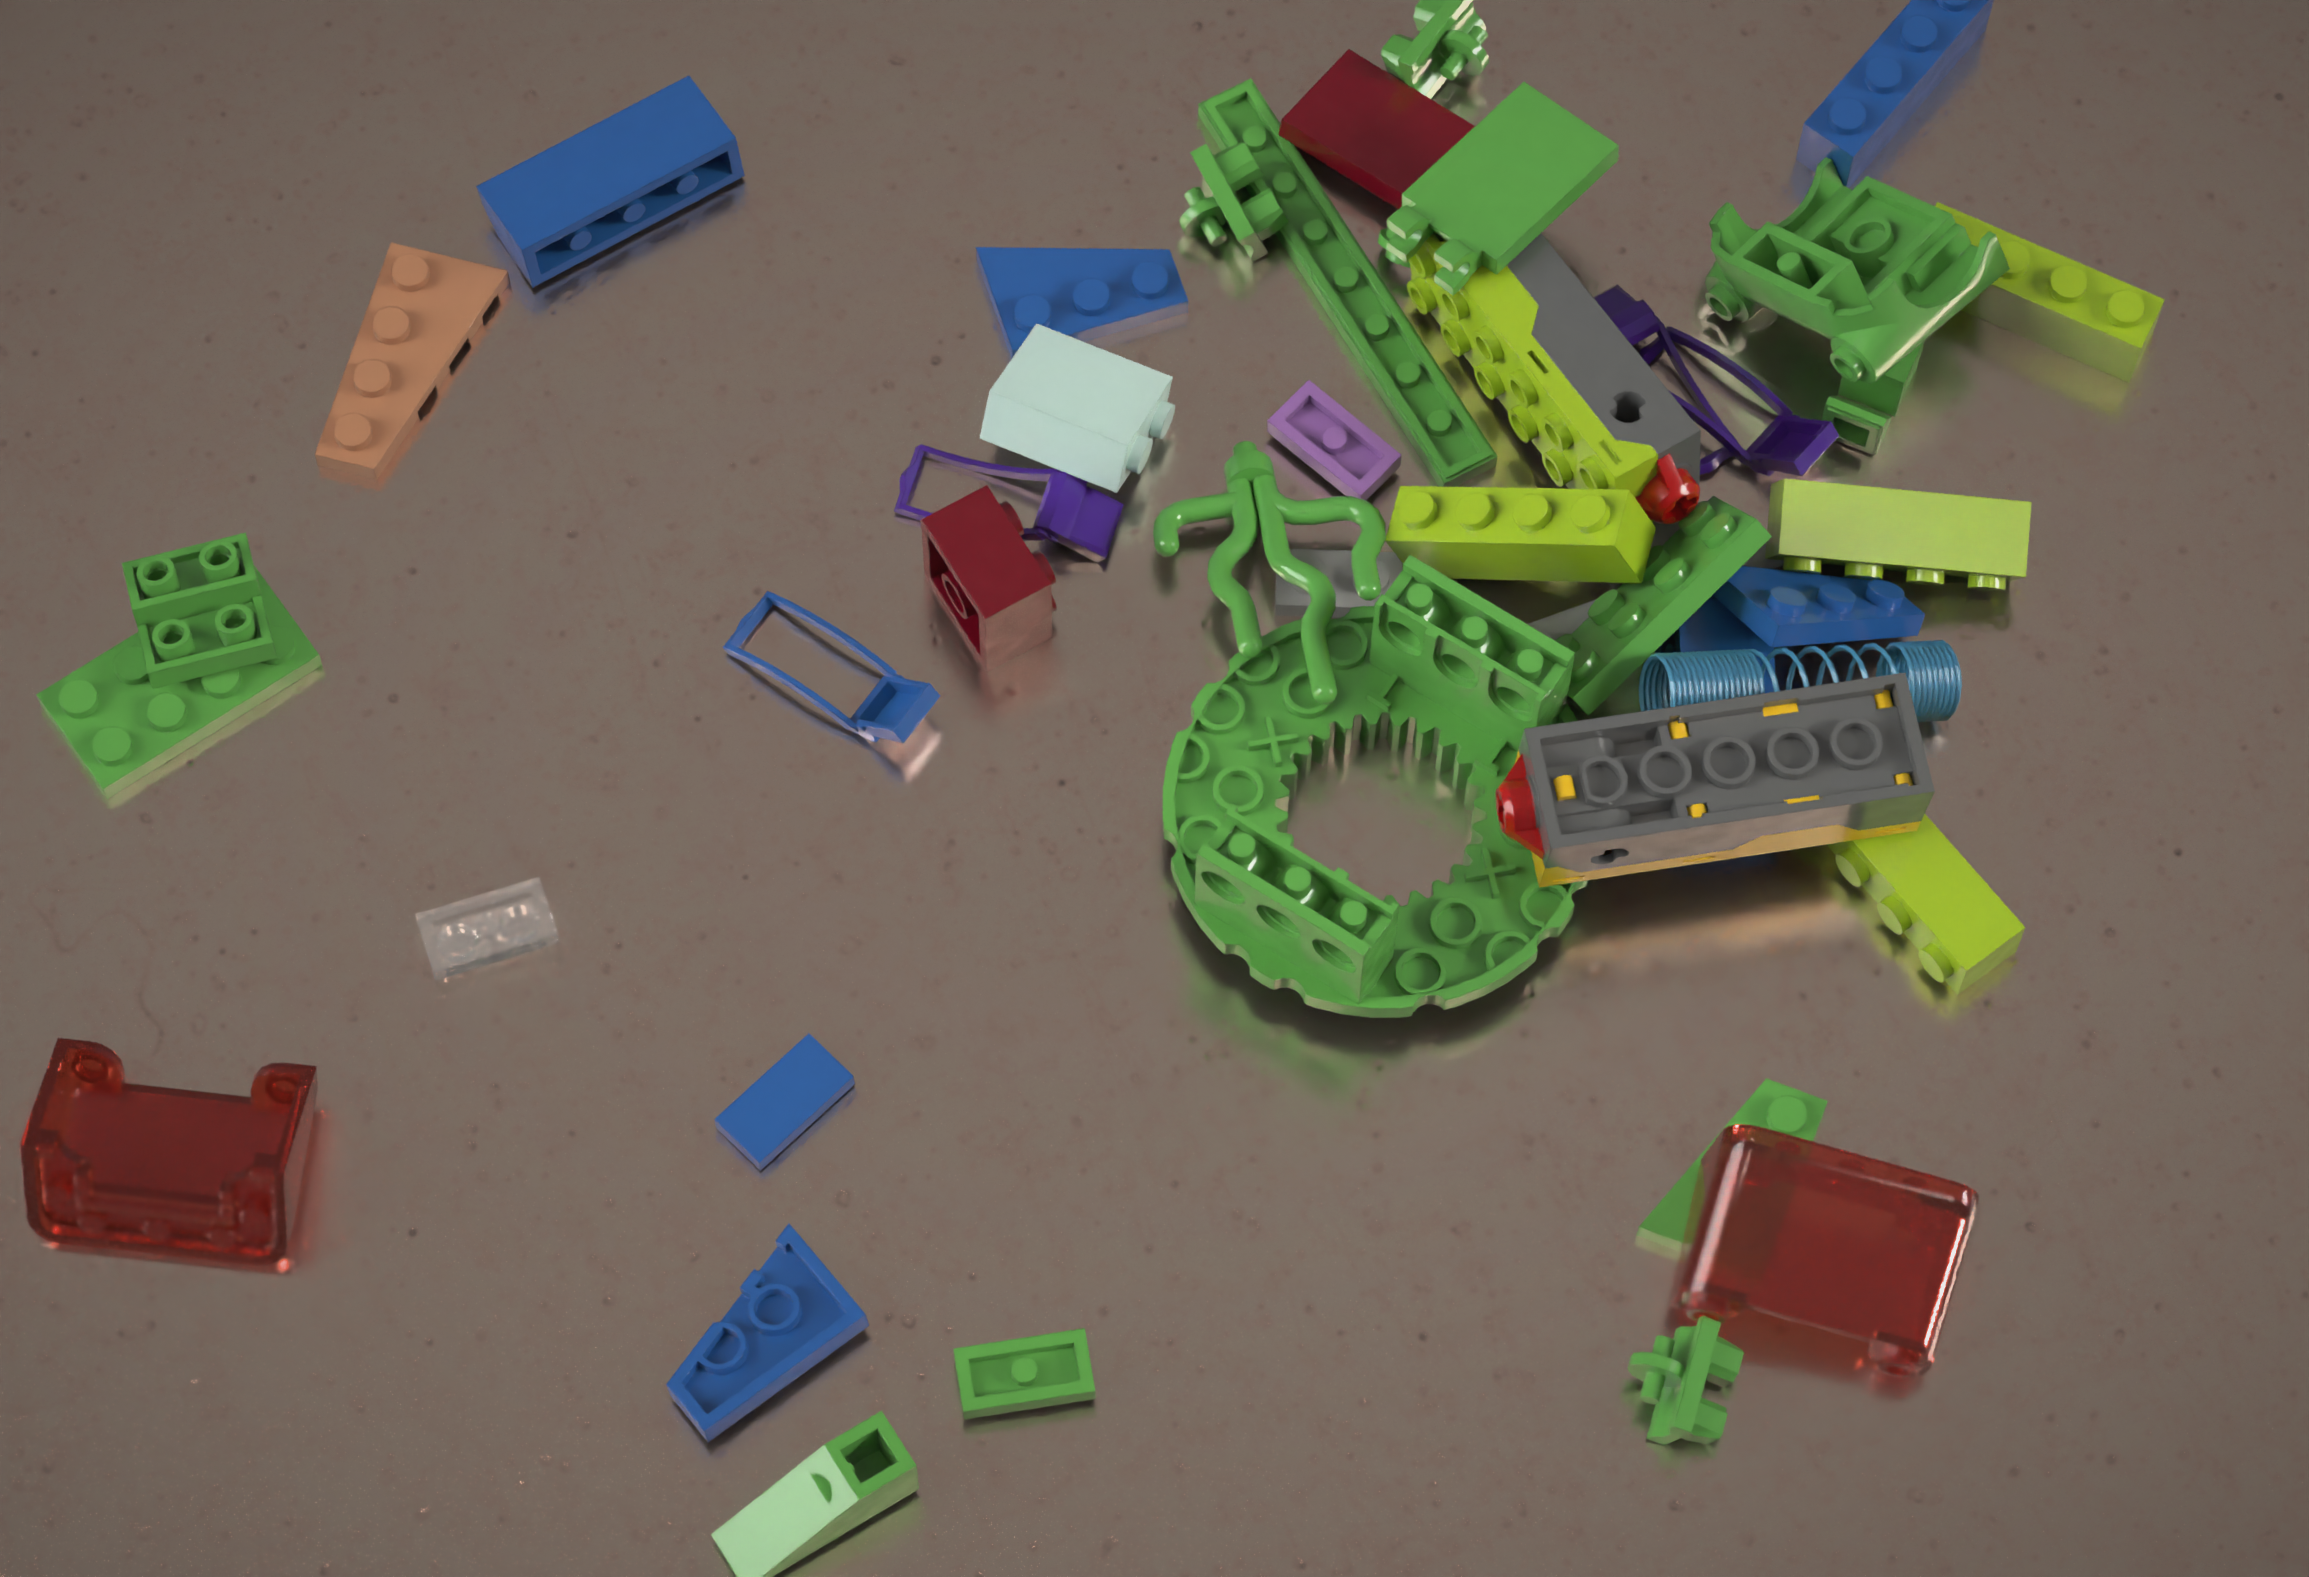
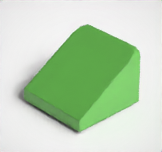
[1822,395,1892,455]

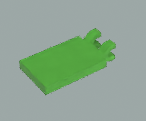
[1387,82,1619,296]

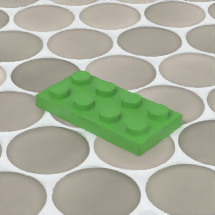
[1555,496,1772,716]
[36,567,322,799]

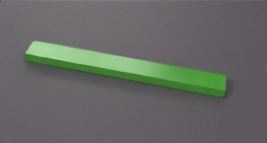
[1198,78,1498,487]

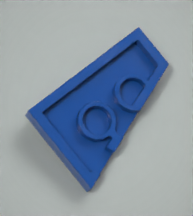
[976,247,1189,359]
[1713,566,1925,647]
[666,1223,869,1442]

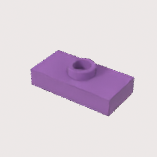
[1267,380,1402,500]

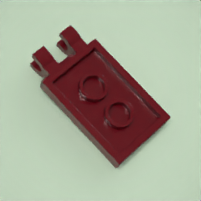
[1278,49,1475,209]

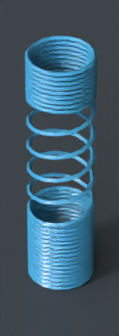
[1639,640,1962,722]

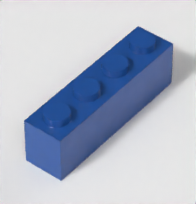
[1796,0,1994,188]

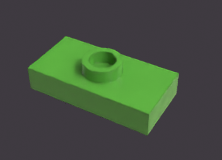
[953,1328,1096,1420]

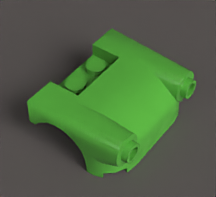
[1705,157,2010,384]

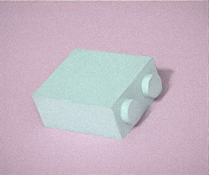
[980,323,1175,493]

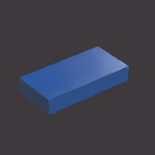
[714,1033,855,1171]

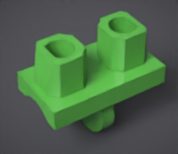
[1381,0,1489,99]
[1179,141,1289,262]
[1627,1315,1744,1445]

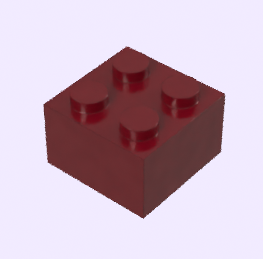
[921,485,1057,672]

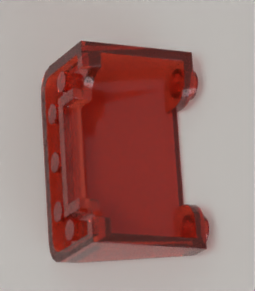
[19,1038,318,1266]
[1669,1124,1979,1378]

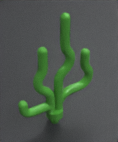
[1153,441,1386,705]

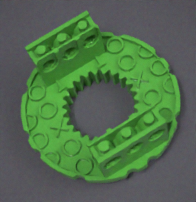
[1162,555,1589,1018]

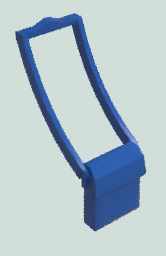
[723,591,941,744]

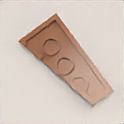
[315,243,510,480]

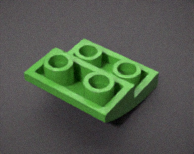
[122,532,277,689]

